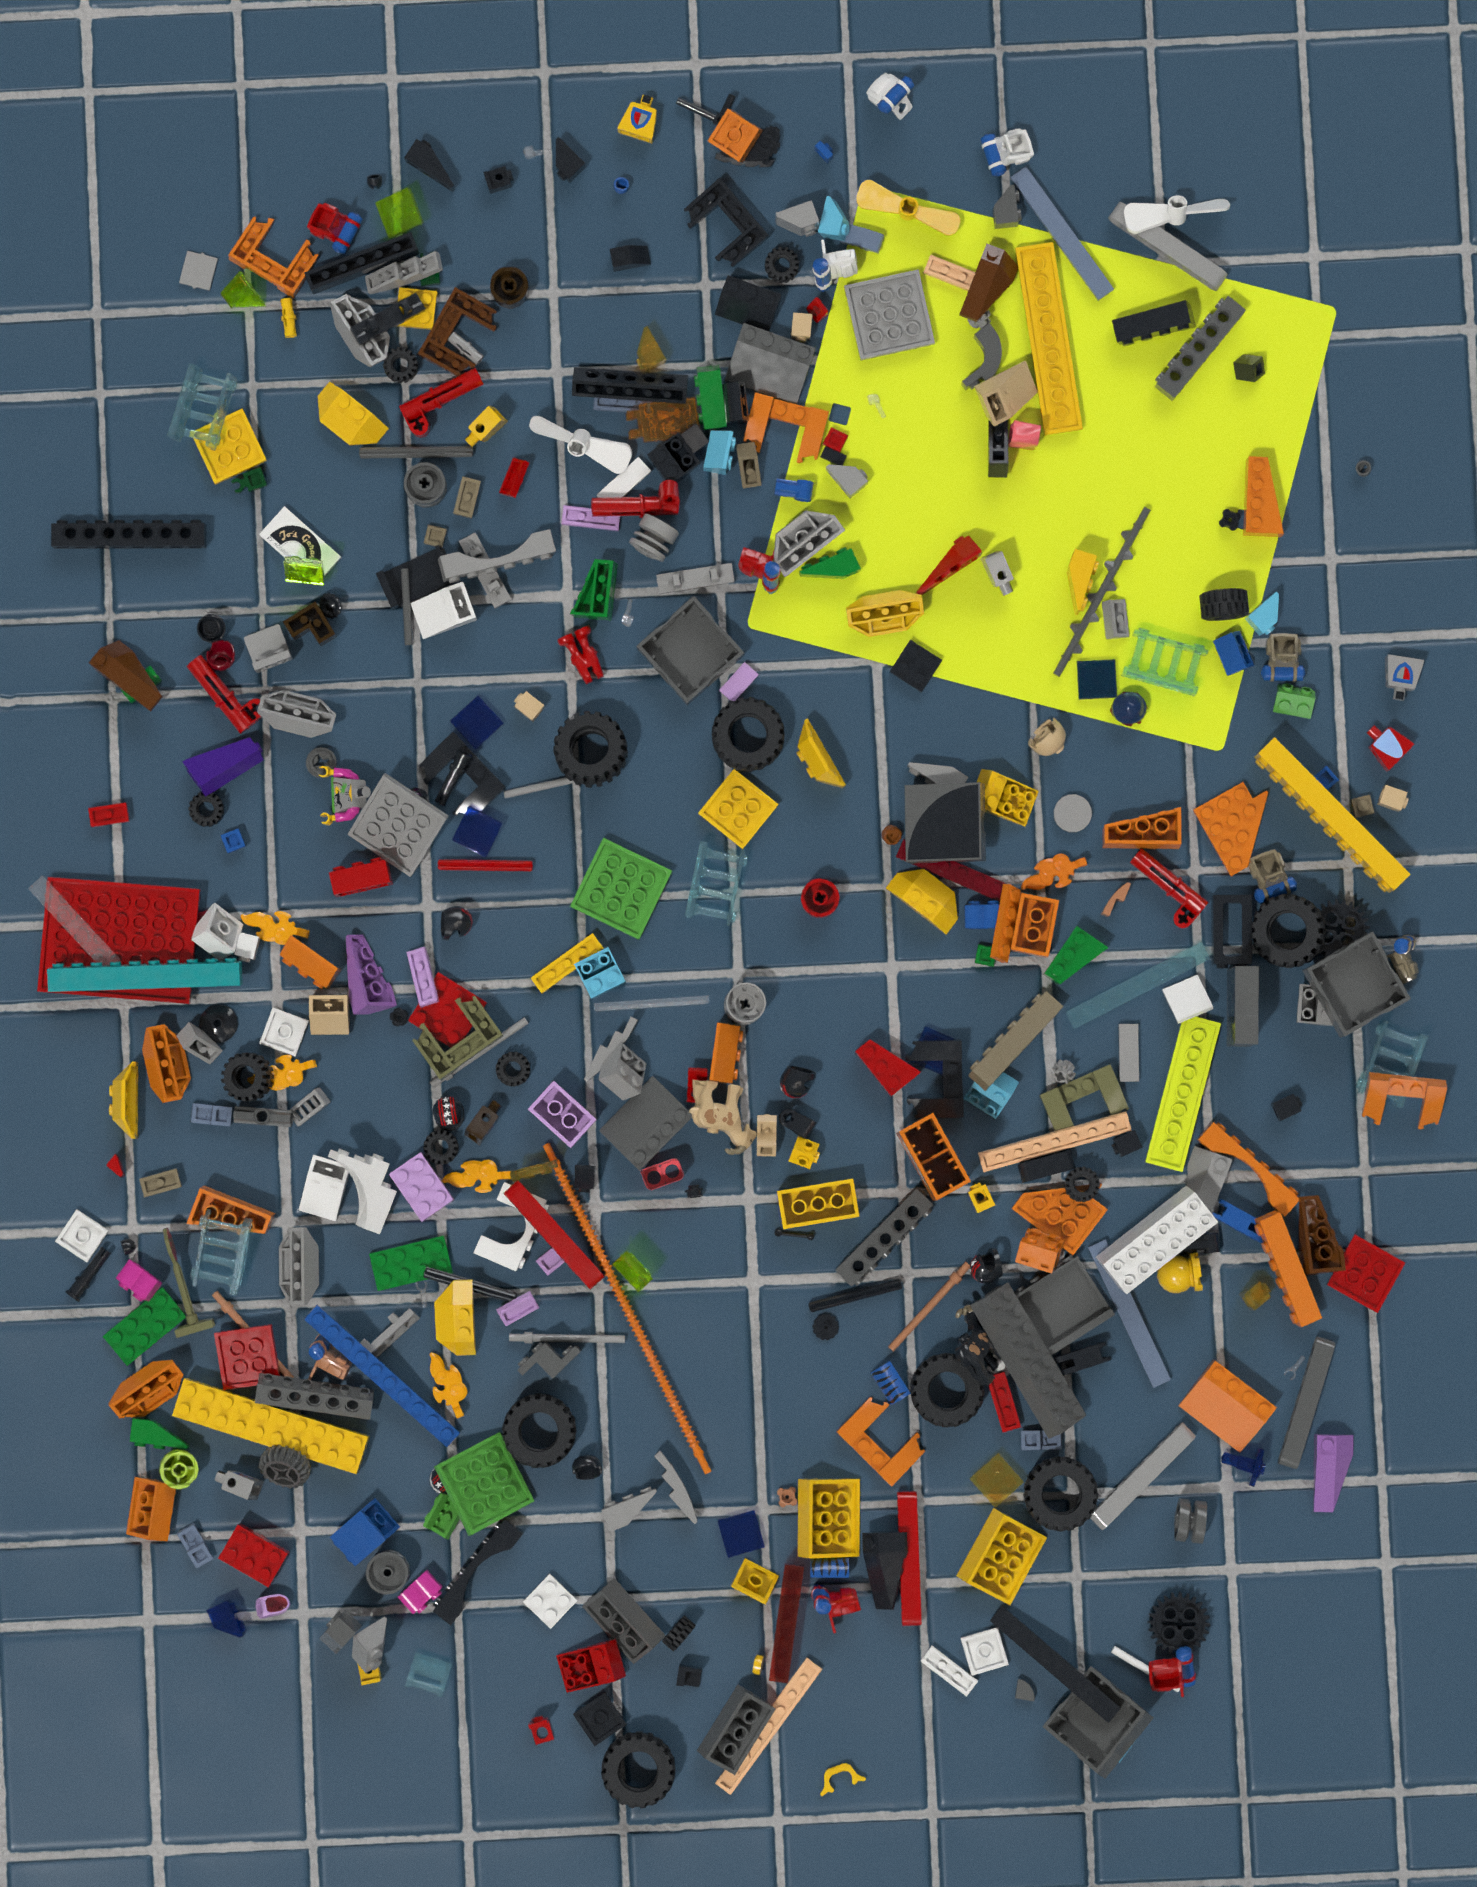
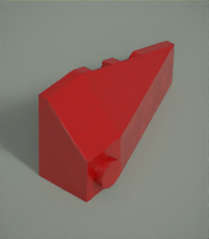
[915,535,982,595]

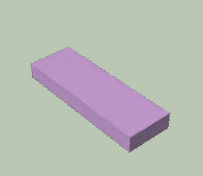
[561,505,620,531]
[406,947,439,1007]

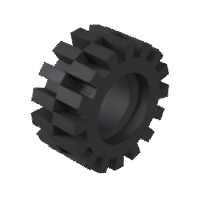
[765,247,799,283]
[383,347,418,383]
[188,792,224,827]
[495,1052,531,1087]
[423,1130,459,1165]
[1064,1167,1100,1202]
[662,1615,696,1652]

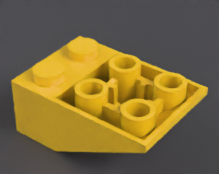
[1067,549,1099,615]
[977,769,1039,827]

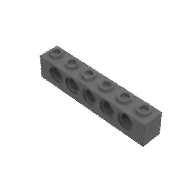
[1155,296,1246,401]
[835,1188,933,1287]
[255,1373,374,1420]

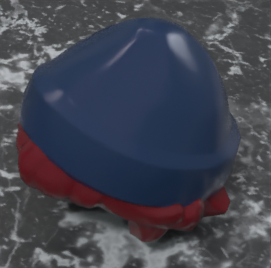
[1110,692,1148,726]

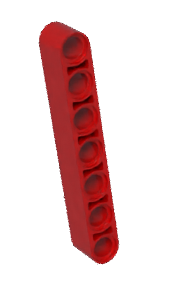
[503,1180,605,1290]
[897,1491,922,1626]

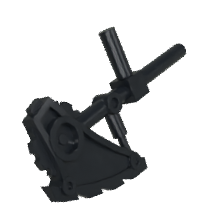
[676,93,781,168]

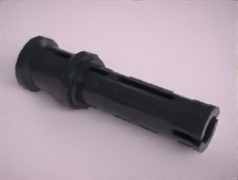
[434,749,473,806]
[65,1246,111,1302]

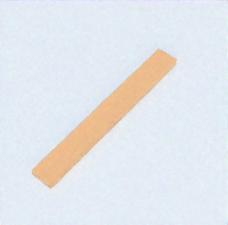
[978,1112,1132,1172]
[715,1657,822,1795]

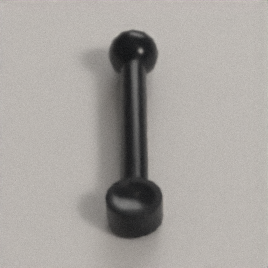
[774,1229,814,1240]

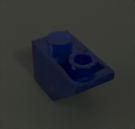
[206,1599,246,1638]

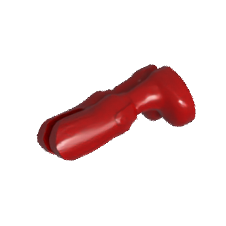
[557,625,604,685]

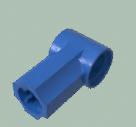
[774,478,814,502]

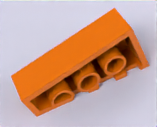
[1243,456,1284,537]

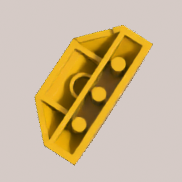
[318,381,389,445]
[846,590,924,637]
[796,718,846,788]
[885,869,958,934]
[109,1062,138,1139]
[434,1279,476,1356]

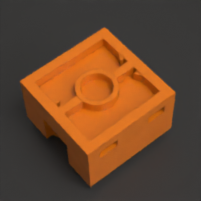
[708,109,763,163]
[1015,1228,1065,1274]

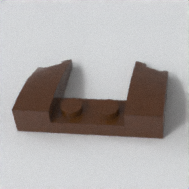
[417,287,497,376]

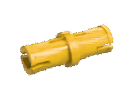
[280,298,297,338]

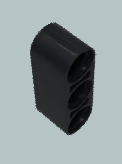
[1017,1150,1076,1183]

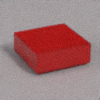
[823,427,848,452]

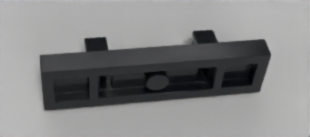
[350,293,426,345]

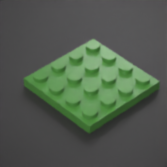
[570,838,672,940]
[434,1432,534,1536]

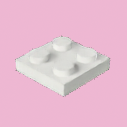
[523,1574,578,1629]

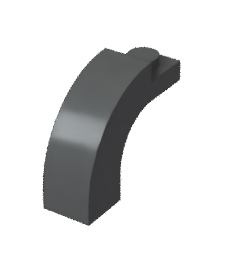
[961,323,1002,390]

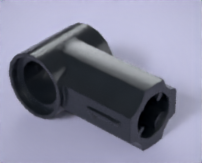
[1182,1233,1220,1255]

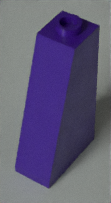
[182,737,263,797]

